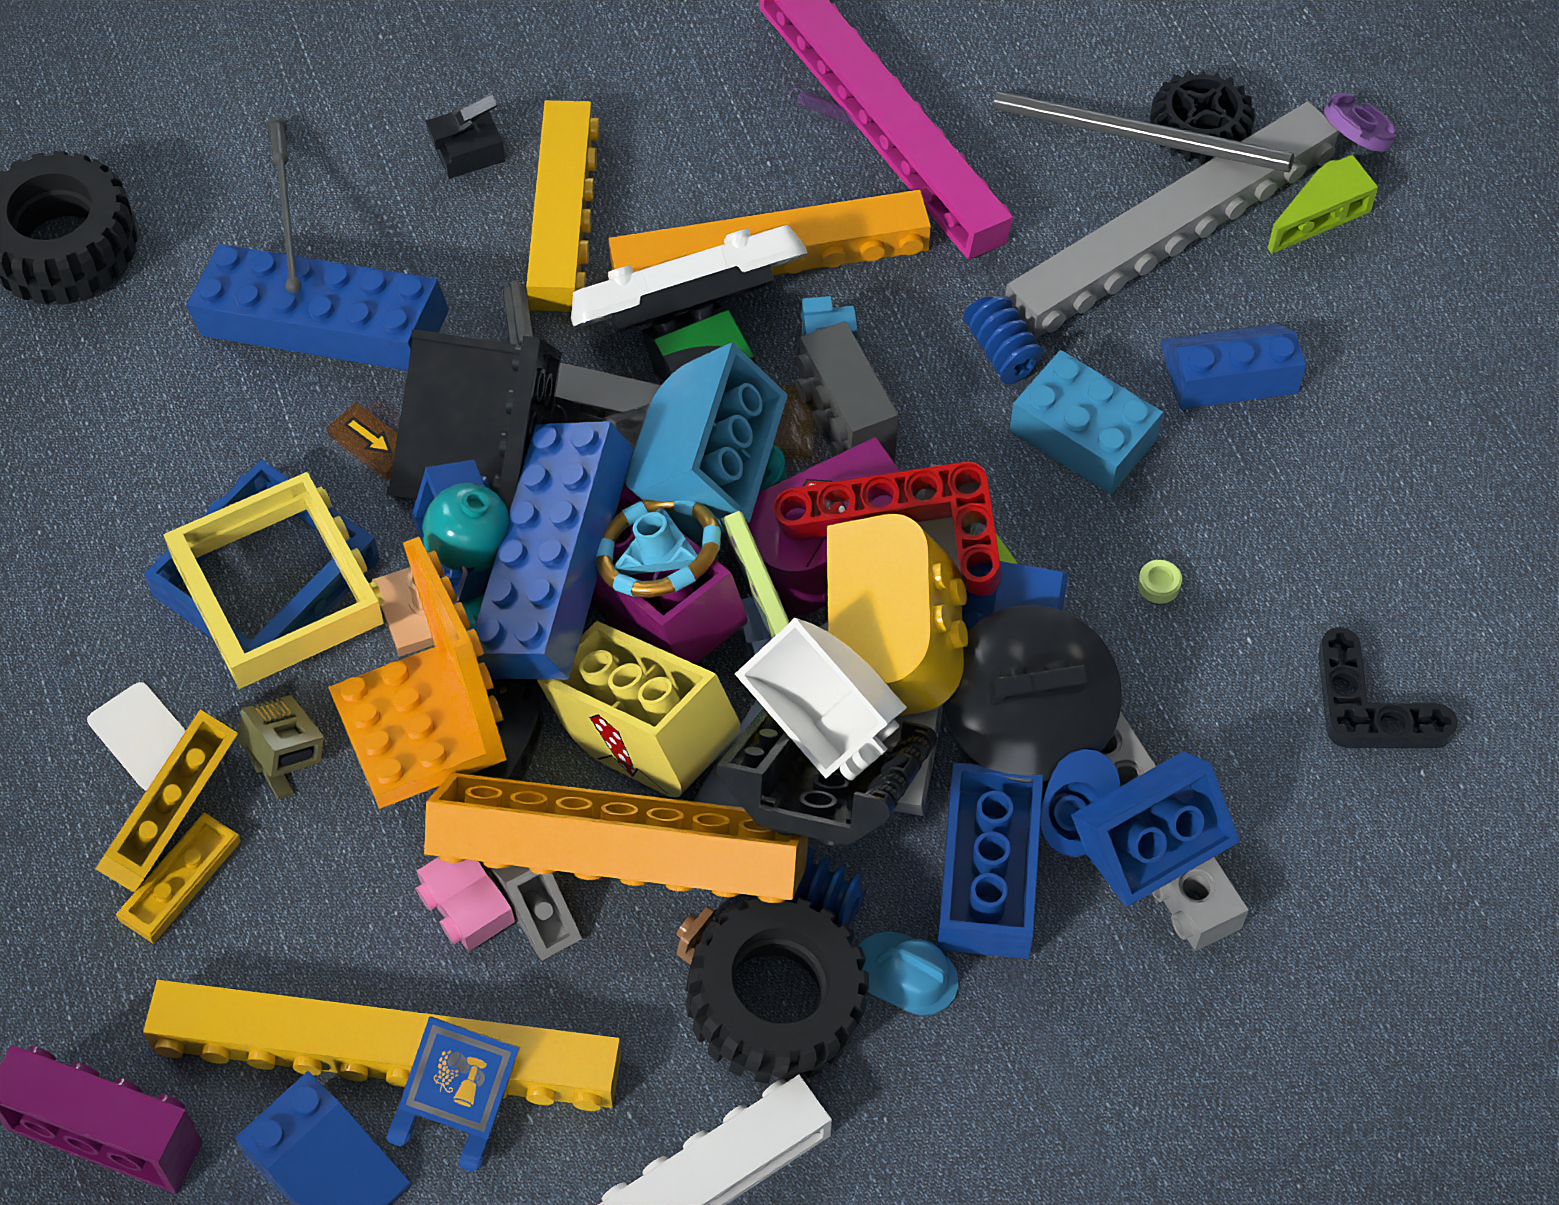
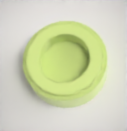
[1138,560,1182,604]

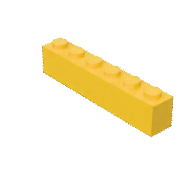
[526,100,599,312]

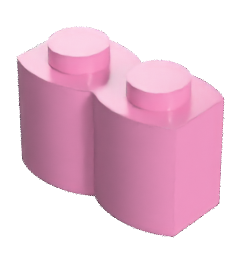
[416,857,515,951]

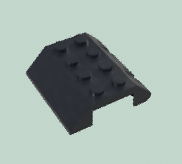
[717,707,937,846]

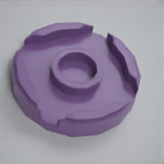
[1324,93,1397,152]

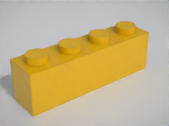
[95,709,238,892]

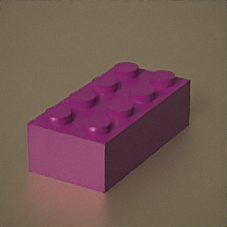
[0,1044,203,1194]

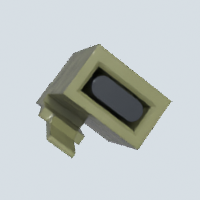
[236,695,324,800]

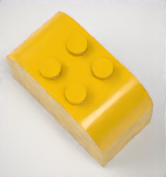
[827,514,968,716]

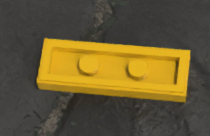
[116,812,241,944]

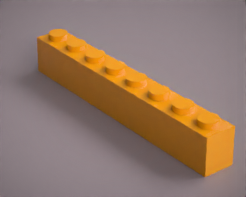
[609,190,931,275]

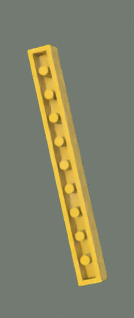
[143,980,622,1111]

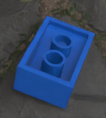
[235,1071,412,1205]

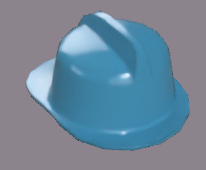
[858,931,959,1016]

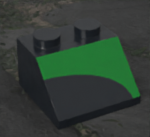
[641,300,756,381]

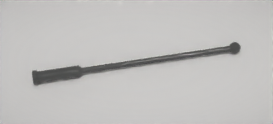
[267,117,302,293]

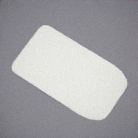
[87,682,185,791]

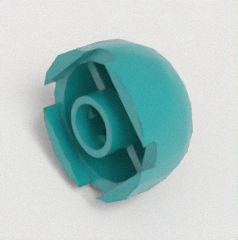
[422,483,510,572]

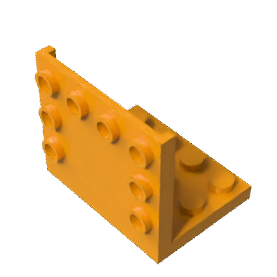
[328,537,507,809]

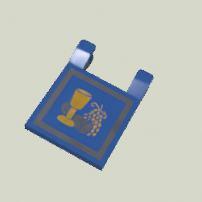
[387,1016,520,1171]

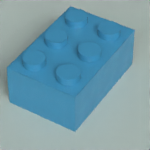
[1009,350,1163,494]

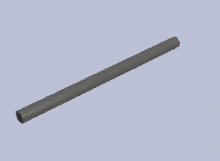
[993,91,1294,173]

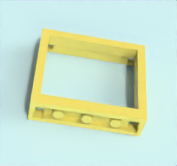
[163,472,386,689]

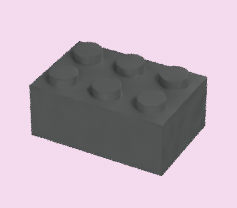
[795,321,899,462]

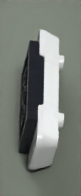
[571,225,808,333]

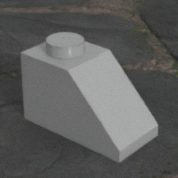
[491,865,582,961]

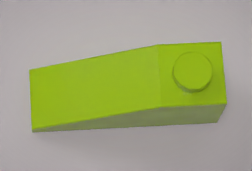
[1267,154,1378,254]

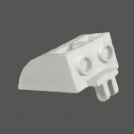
[735,618,907,780]

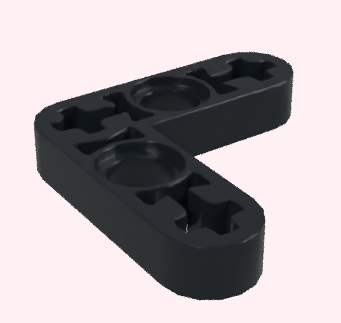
[1318,627,1458,748]

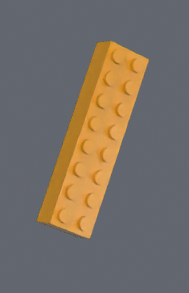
[424,773,808,903]

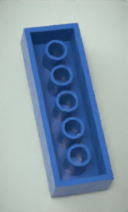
[186,244,449,371]
[474,421,634,679]

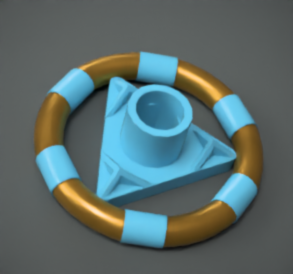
[596,499,721,597]

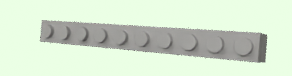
[1005,101,1339,339]

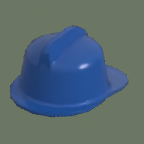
[1040,749,1120,857]

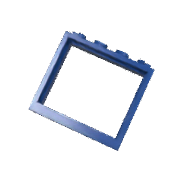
[144,460,380,654]

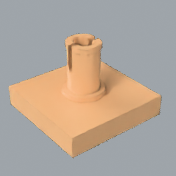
[372,567,434,657]

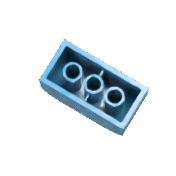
[626,342,788,543]

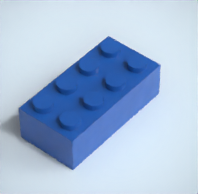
[937,762,1043,959]

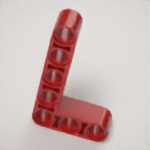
[773,462,1002,596]

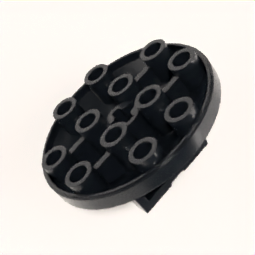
[942,605,1122,784]

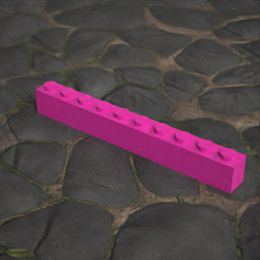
[759,0,1013,260]

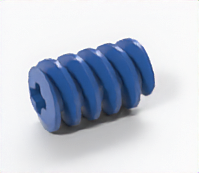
[963,296,1043,385]
[791,847,866,927]

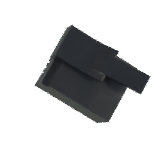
[426,94,505,179]

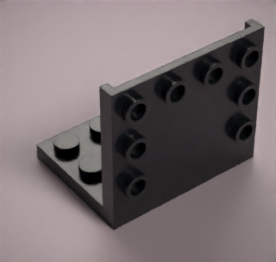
[386,329,562,512]

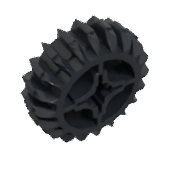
[1150,69,1255,165]

